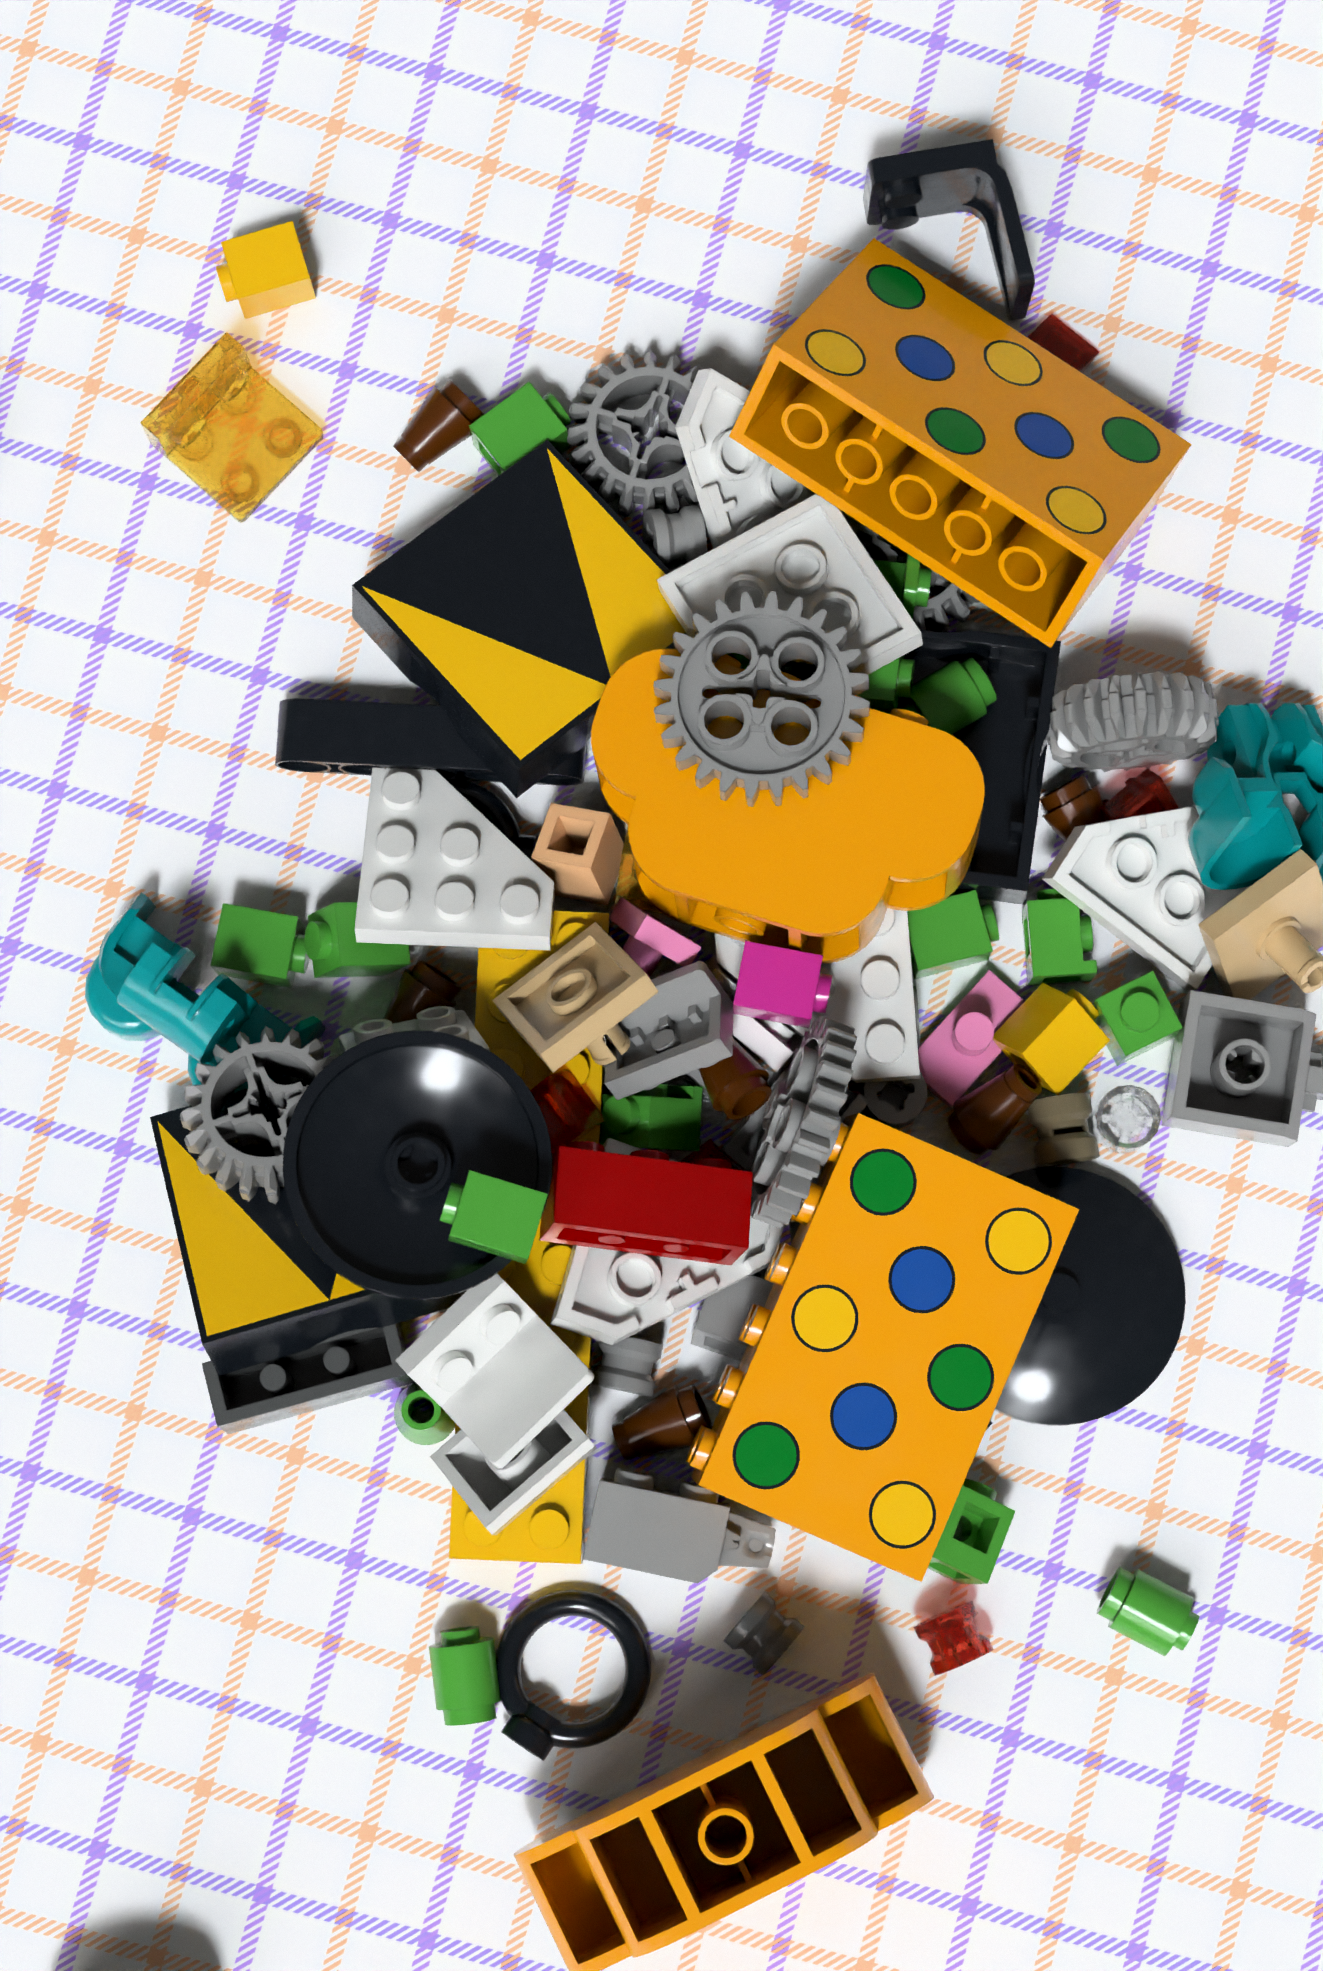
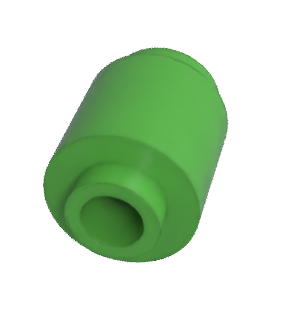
[898,657,997,735]
[1096,1567,1200,1656]
[429,1626,501,1726]

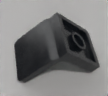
[863,139,1035,321]

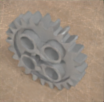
[653,591,870,807]
[750,1016,857,1228]

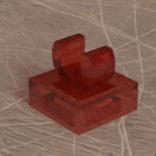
[1099,768,1179,821]

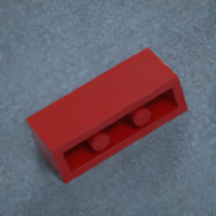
[539,1141,753,1266]

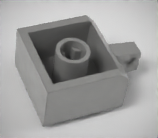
[1161,990,1323,1147]
[583,1468,776,1584]

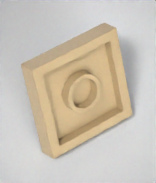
[1198,849,1323,1000]
[492,922,659,1073]

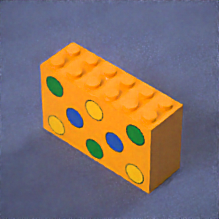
[729,238,1192,648]
[686,1113,1079,1582]

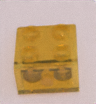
[140,332,324,523]

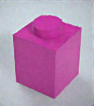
[733,941,833,1028]

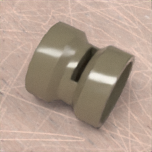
[1027,1092,1100,1167]

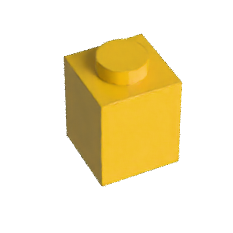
[215,221,316,319]
[992,983,1110,1095]

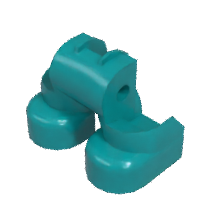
[1188,703,1323,890]
[85,892,326,1093]

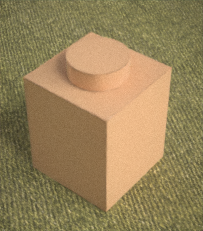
[531,803,627,905]

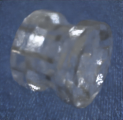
[1091,1085,1161,1154]

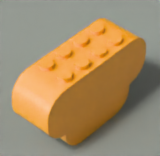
[591,649,985,963]
[514,1673,934,1971]

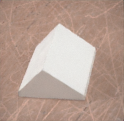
[429,1409,597,1535]

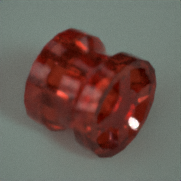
[913,1601,994,1676]

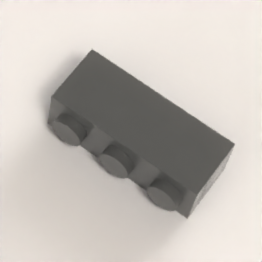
[201,1323,416,1434]

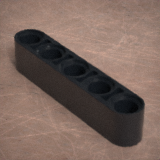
[275,698,586,786]

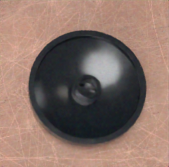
[283,1030,552,1300]
[995,1167,1186,1426]

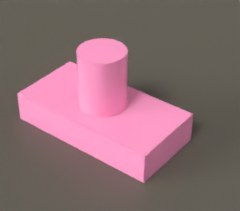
[610,897,701,978]
[918,970,1025,1109]

